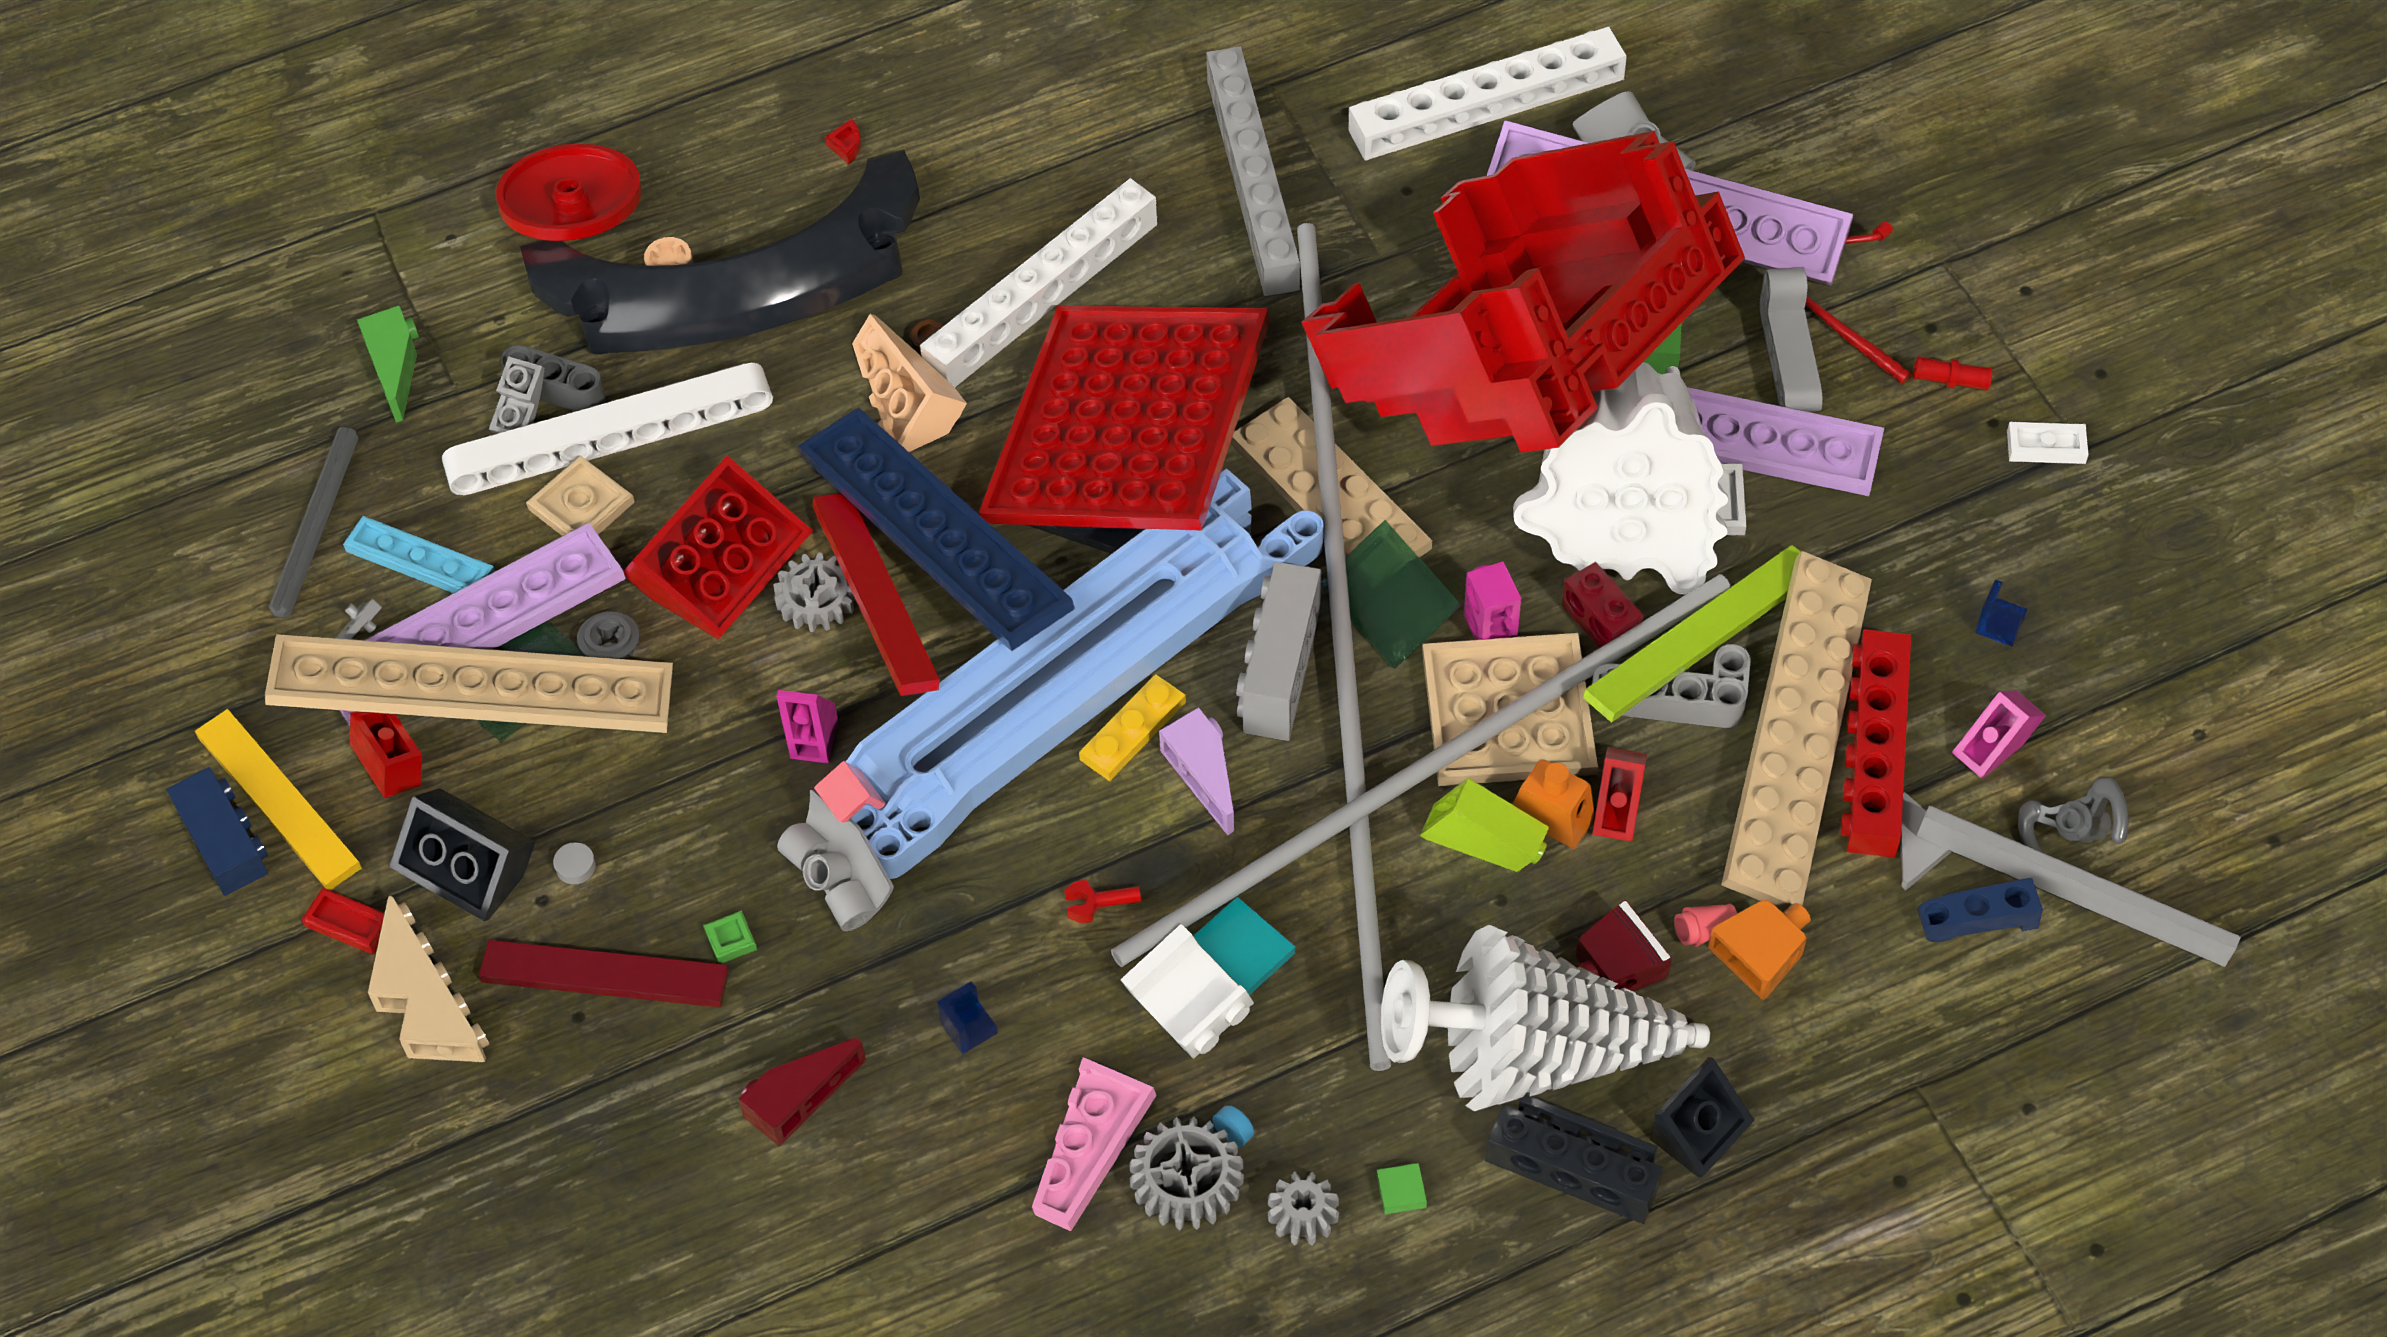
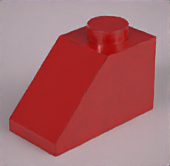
[1592,747,1647,842]

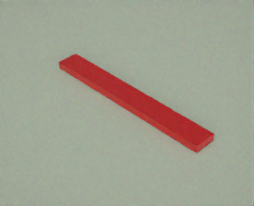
[813,494,940,696]

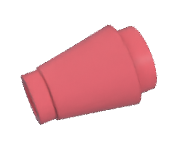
[1674,903,1737,947]

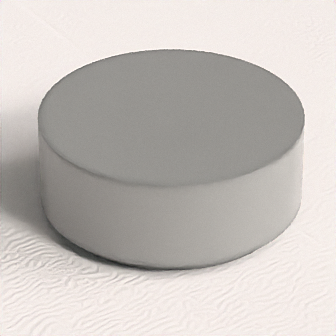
[553,842,596,884]

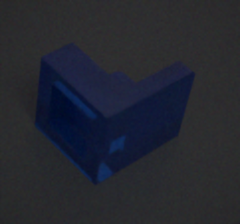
[1975,579,2028,647]
[937,981,998,1054]

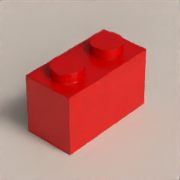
[350,711,422,798]

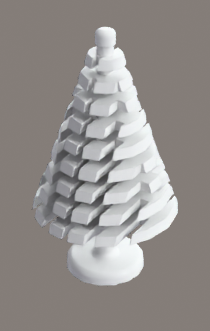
[1381,925,1710,1111]

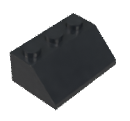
[389,788,535,921]

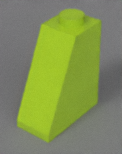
[1420,778,1549,872]

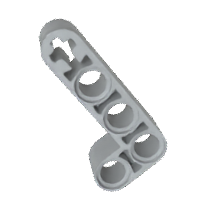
[1760,267,1822,412]
[1592,644,1750,728]

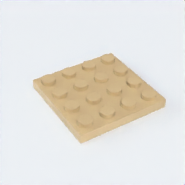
[1422,633,1598,786]

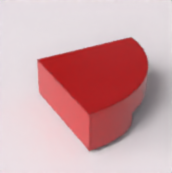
[825,118,861,164]

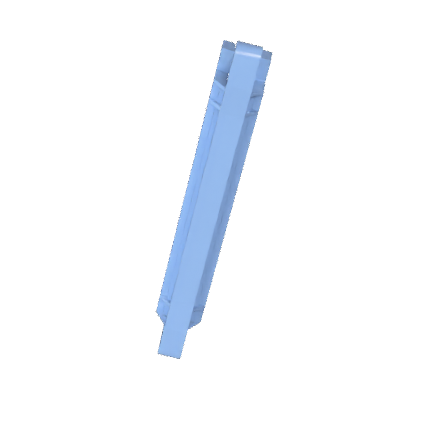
[846,468,1324,879]

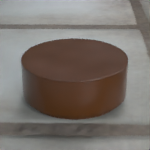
[910,319,944,355]

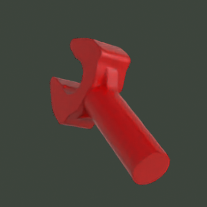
[1064,880,1141,923]

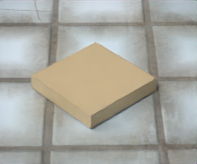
[526,455,635,536]

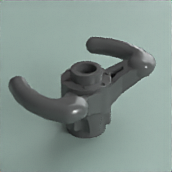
[2018,777,2129,854]

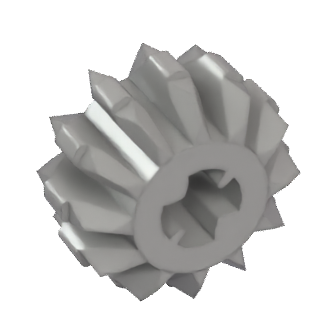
[1268,1171,1339,1246]

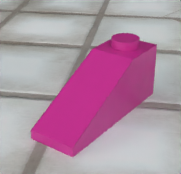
[776,690,839,763]

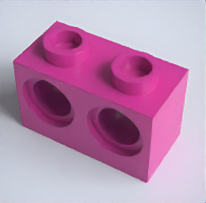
[1464,561,1521,640]

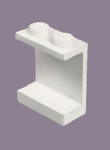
[1121,924,1254,1059]

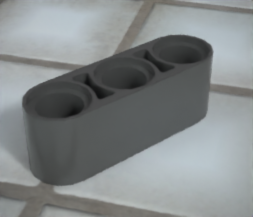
[501,345,606,411]

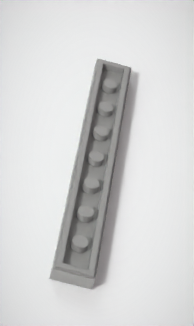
[1916,806,2241,967]

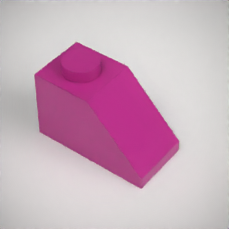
[1952,690,2046,778]

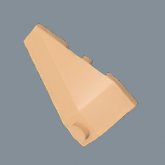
[852,314,967,452]

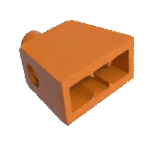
[1512,759,1595,850]
[1708,900,1811,1000]

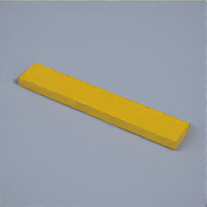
[195,709,362,890]

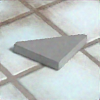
[1900,792,1952,890]

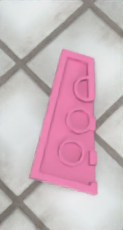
[1032,1057,1156,1231]

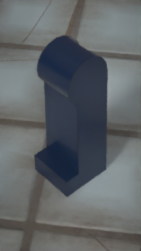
[1917,877,2043,942]

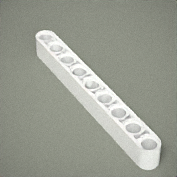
[442,363,773,495]

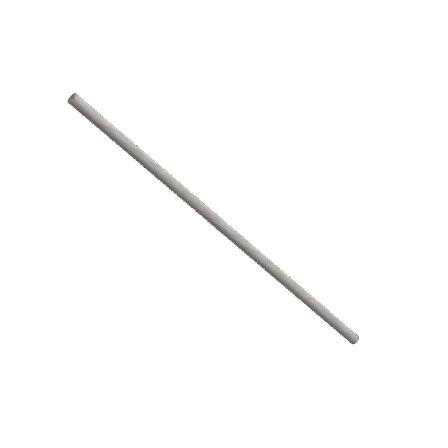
[1111,574,1730,967]

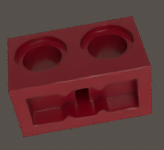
[1562,561,1643,648]

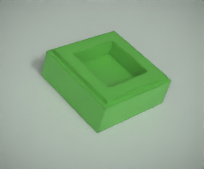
[703,910,757,964]
[1377,1163,1427,1215]

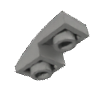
[489,356,545,434]

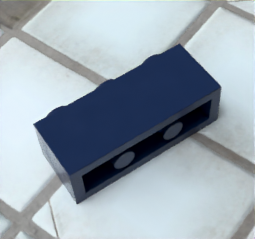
[166,767,268,897]

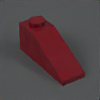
[738,1038,866,1147]

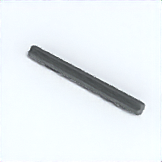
[269,427,359,618]

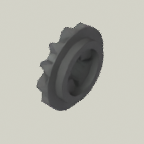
[577,612,640,659]

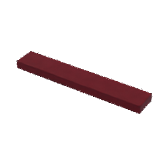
[479,940,729,1008]

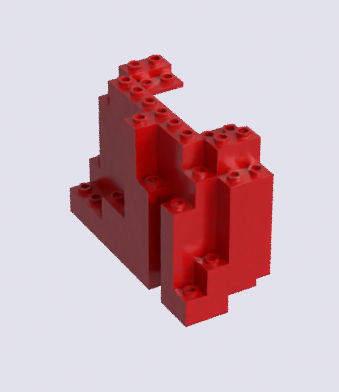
[1301,131,1745,452]

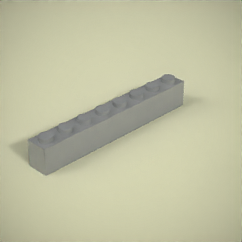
[1206,46,1300,296]

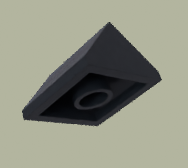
[1650,1057,1754,1178]

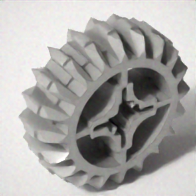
[1129,1116,1244,1231]

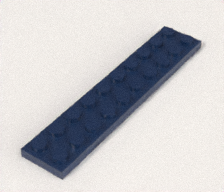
[798,407,1075,651]

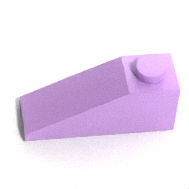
[1159,707,1234,835]

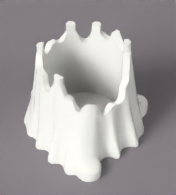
[1513,362,1728,595]

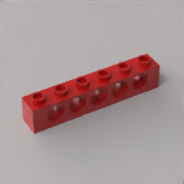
[1840,629,1911,858]

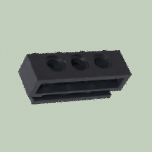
[1485,1094,1663,1224]

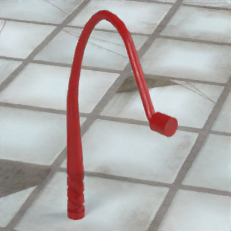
[1805,221,1912,385]

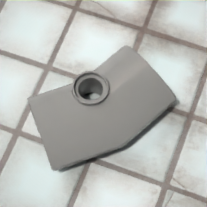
[1573,91,1696,171]
[777,789,894,931]

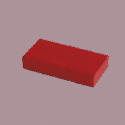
[301,887,385,955]

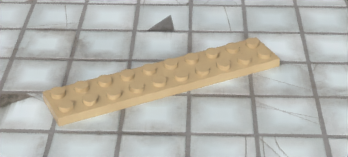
[1721,551,1872,910]
[265,634,673,733]

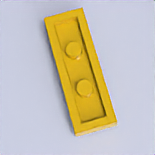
[1079,674,1186,781]

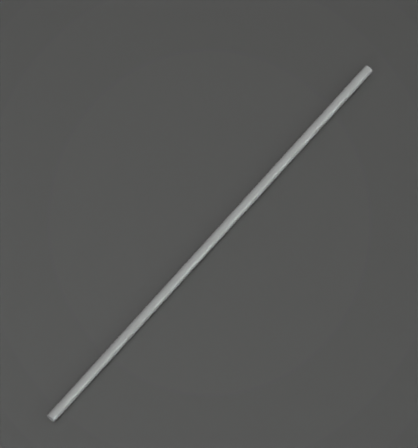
[1297,223,1391,1071]

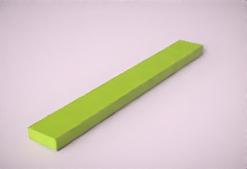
[1583,545,1801,723]

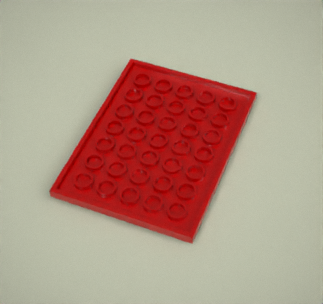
[978,306,1271,531]

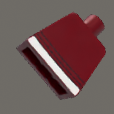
[1575,900,1672,991]

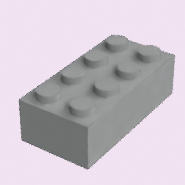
[1236,562,1321,741]

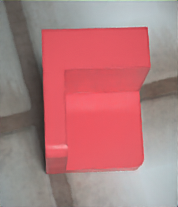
[814,761,886,823]

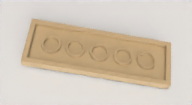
[1230,397,1432,589]

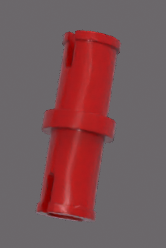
[1913,356,1992,391]

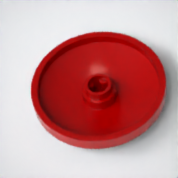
[496,144,642,241]

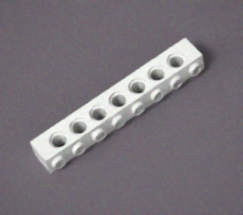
[1349,27,1626,160]
[920,178,1157,388]

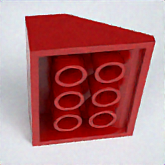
[623,455,813,639]

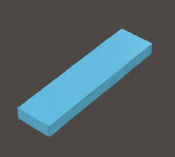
[343,516,495,593]

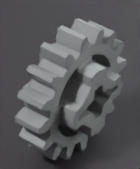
[773,552,856,632]

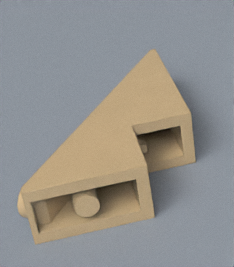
[368,896,489,1062]

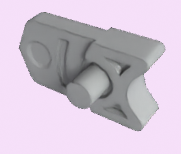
[335,598,382,640]

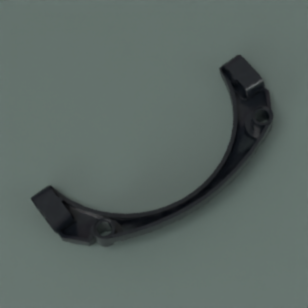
[520,149,920,355]

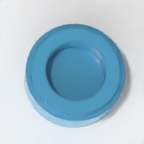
[1212,1105,1254,1148]

